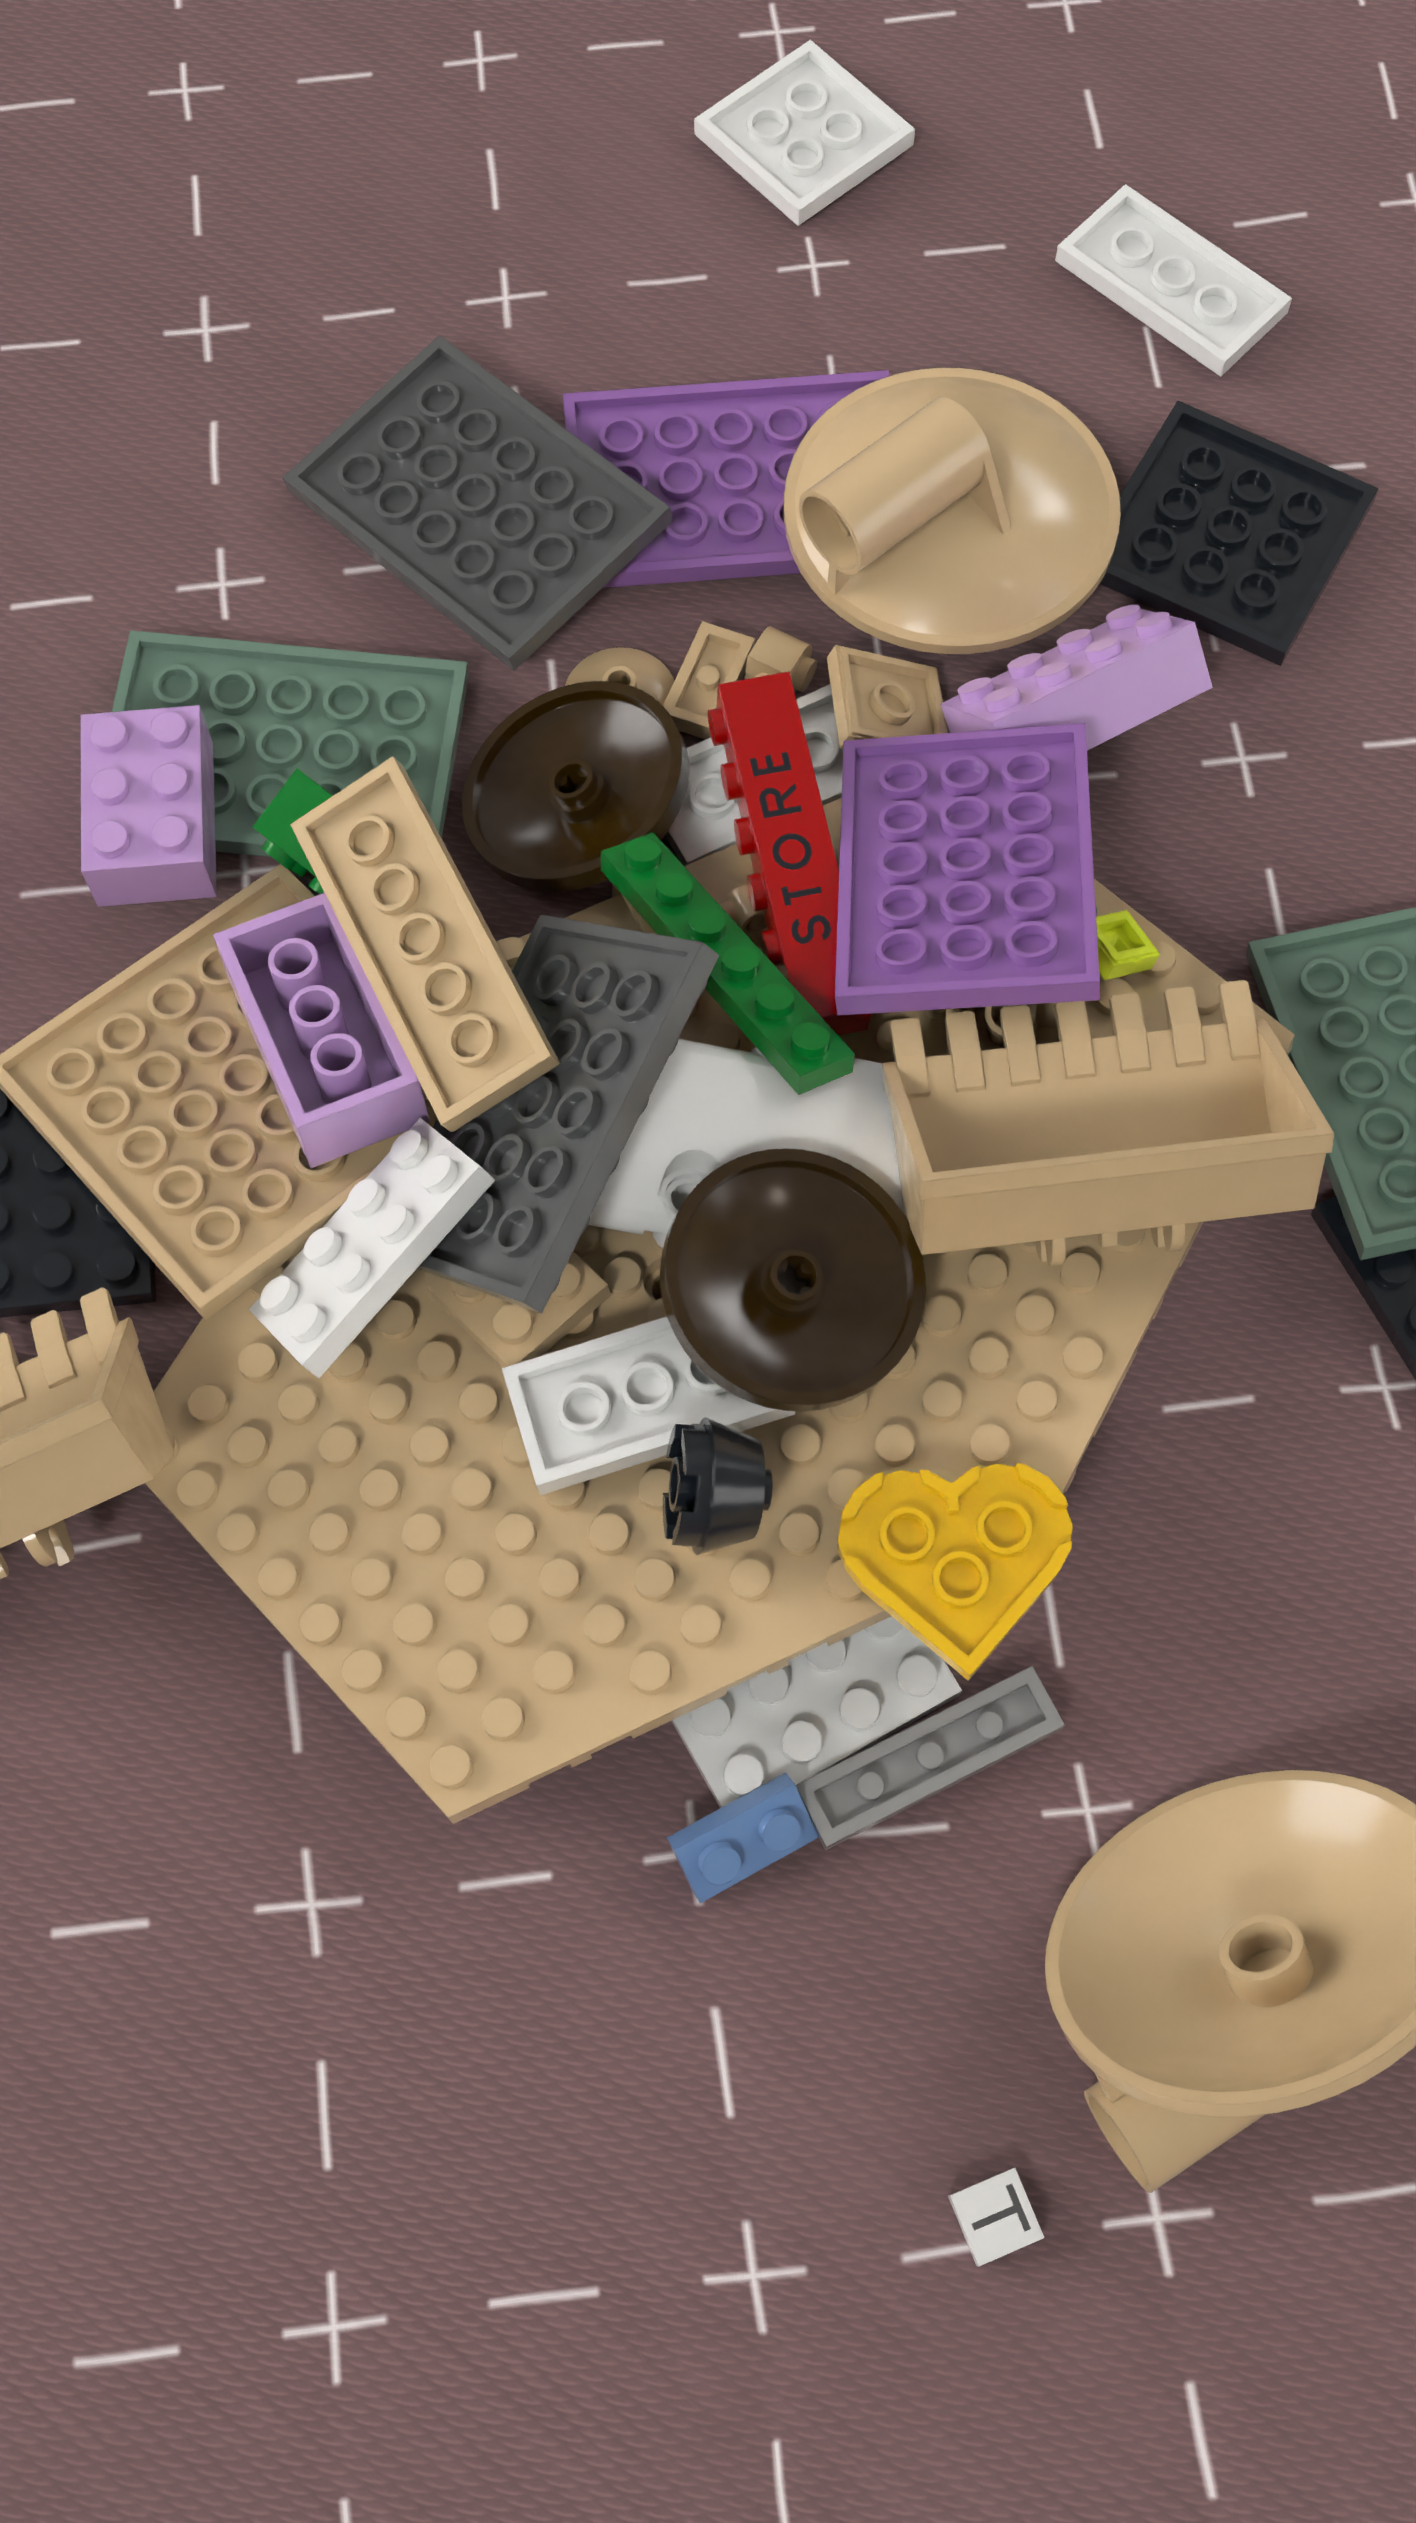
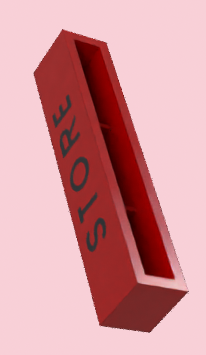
[708,671,872,1036]

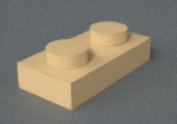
[663,621,755,739]

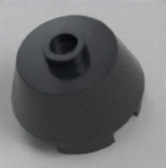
[663,1417,773,1555]

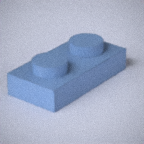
[667,1772,819,1903]

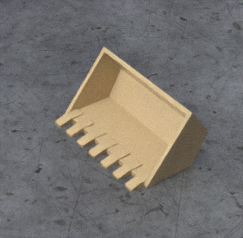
[882,980,1334,1266]
[0,1287,175,1579]

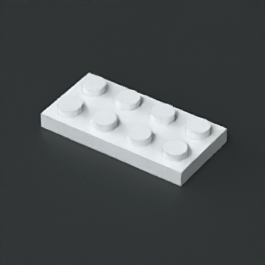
[1055,184,1292,377]
[665,684,843,866]
[249,1118,495,1378]
[502,1316,795,1495]
[672,1616,962,1808]

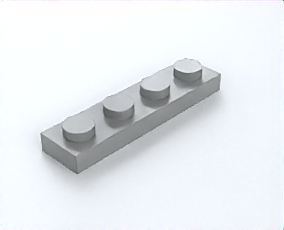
[796,1666,1065,1851]

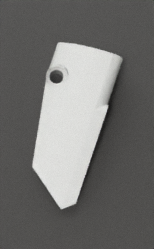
[588,1039,904,1248]

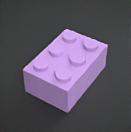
[81,705,217,907]

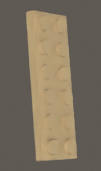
[290,756,560,1132]

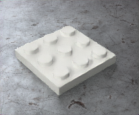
[694,40,915,226]

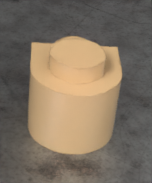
[745,626,817,692]

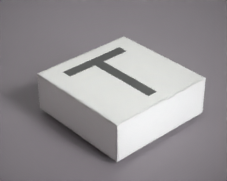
[948,2168,1044,2266]

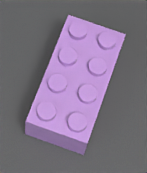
[940,605,1213,751]
[213,893,430,1168]

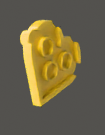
[837,1463,1073,1681]

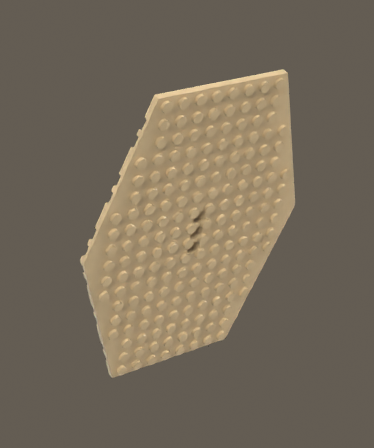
[144,798,1295,1824]

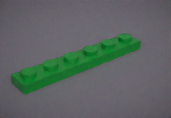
[601,832,855,1095]

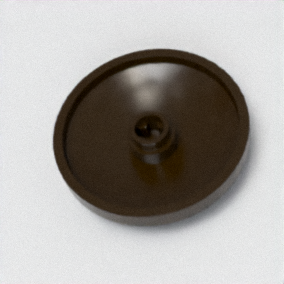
[462,681,689,892]
[660,1148,926,1412]

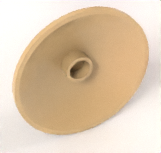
[784,368,1121,654]
[1045,1770,1416,2193]

